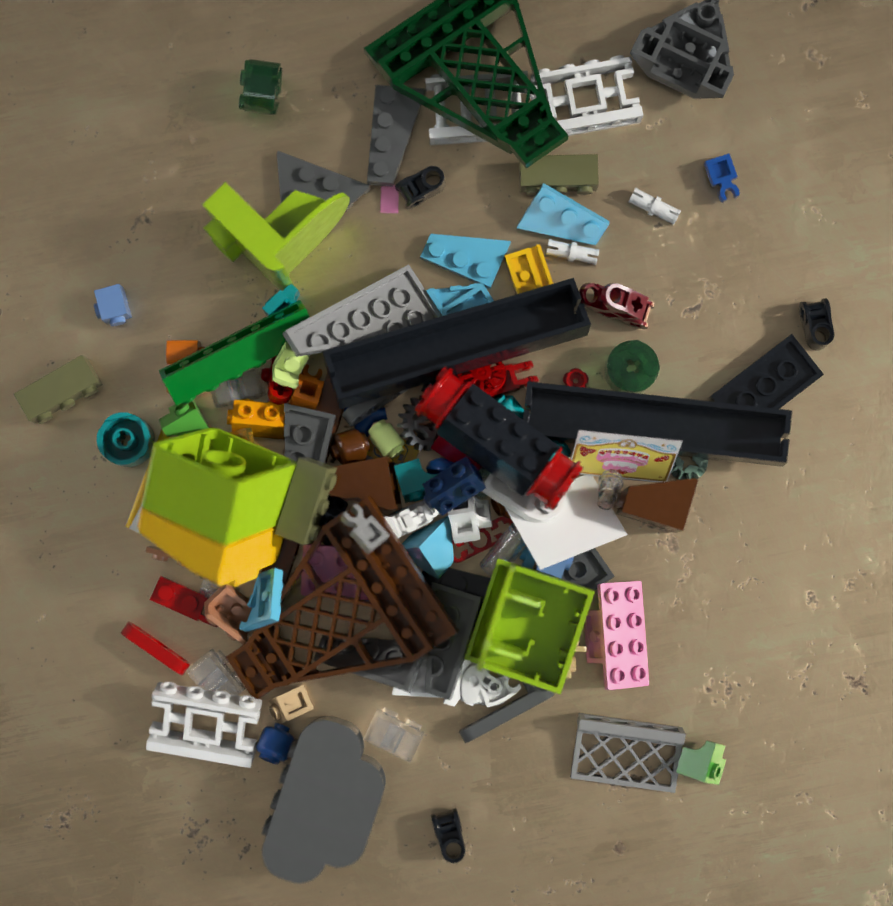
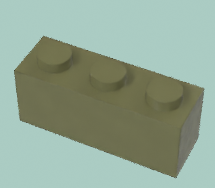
[519,154,599,196]
[14,355,103,424]
[275,457,337,545]

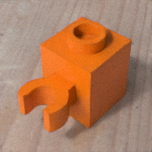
[288,364,324,410]

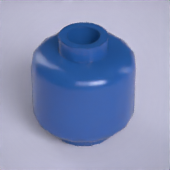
[256,723,295,765]

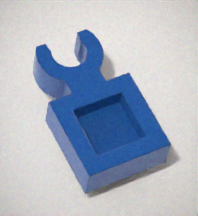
[704,153,740,203]

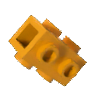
[227,399,285,439]

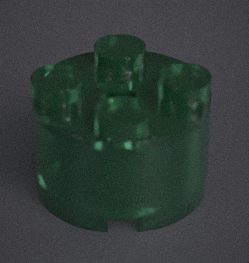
[239,59,282,115]
[604,340,660,394]

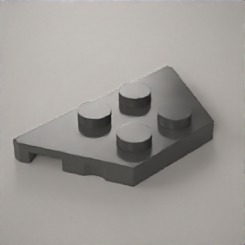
[277,151,370,212]

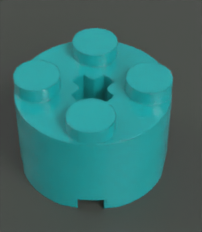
[96,412,155,467]

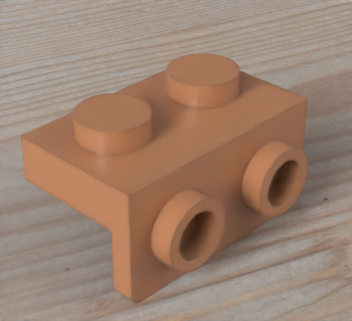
[204,584,252,645]

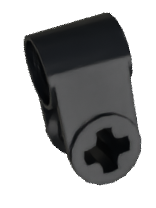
[395,166,445,209]
[799,298,834,350]
[431,808,465,863]

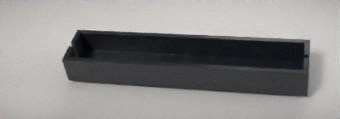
[323,278,591,410]
[523,381,792,467]

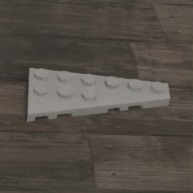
[282,264,442,357]

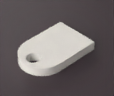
[481,473,565,523]

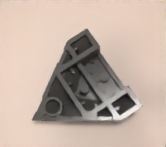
[630,0,734,99]

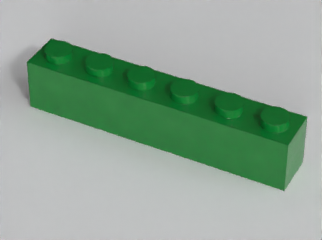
[159,300,310,406]

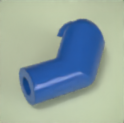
[354,407,388,437]

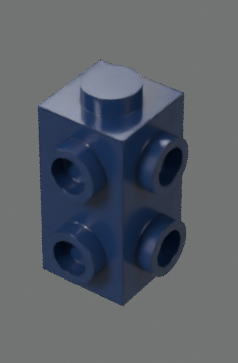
[422,456,486,516]

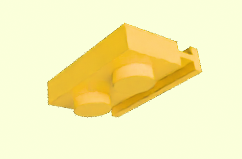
[504,244,553,294]

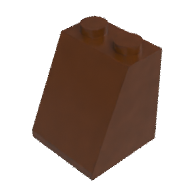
[329,456,402,510]
[614,478,698,533]

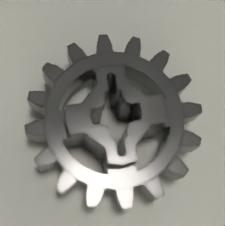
[397,395,439,451]

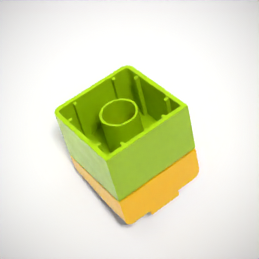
[137,428,297,587]

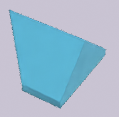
[402,516,454,579]

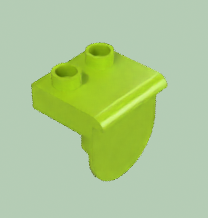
[202,182,350,291]
[464,558,594,695]

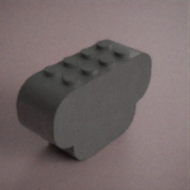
[262,716,386,883]

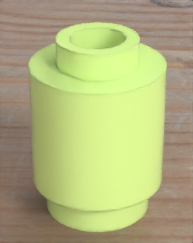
[368,419,405,459]

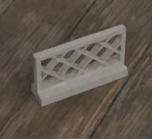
[570,713,686,793]

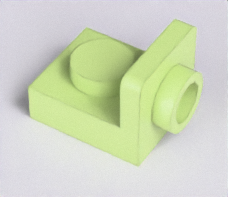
[272,342,310,389]

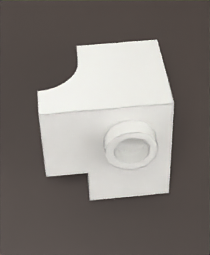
[448,496,492,544]

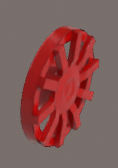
[457,361,506,395]

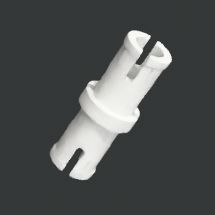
[628,188,681,225]
[546,239,599,265]

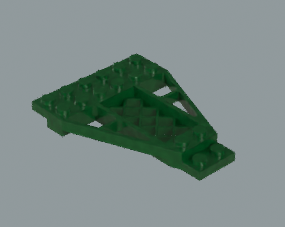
[364,0,568,169]

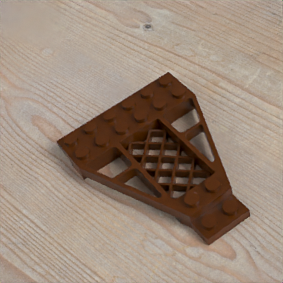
[226,496,459,699]

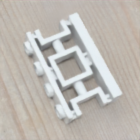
[530,55,643,136]
[146,682,262,768]

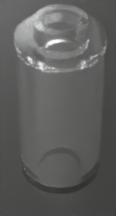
[480,523,527,577]

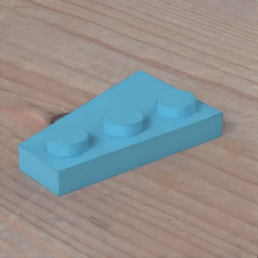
[517,183,609,245]
[420,234,511,289]

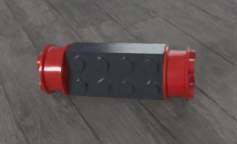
[414,367,584,510]

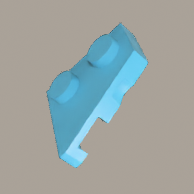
[426,283,494,316]
[239,568,283,632]

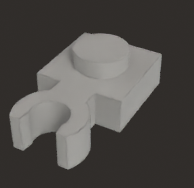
[341,504,390,554]

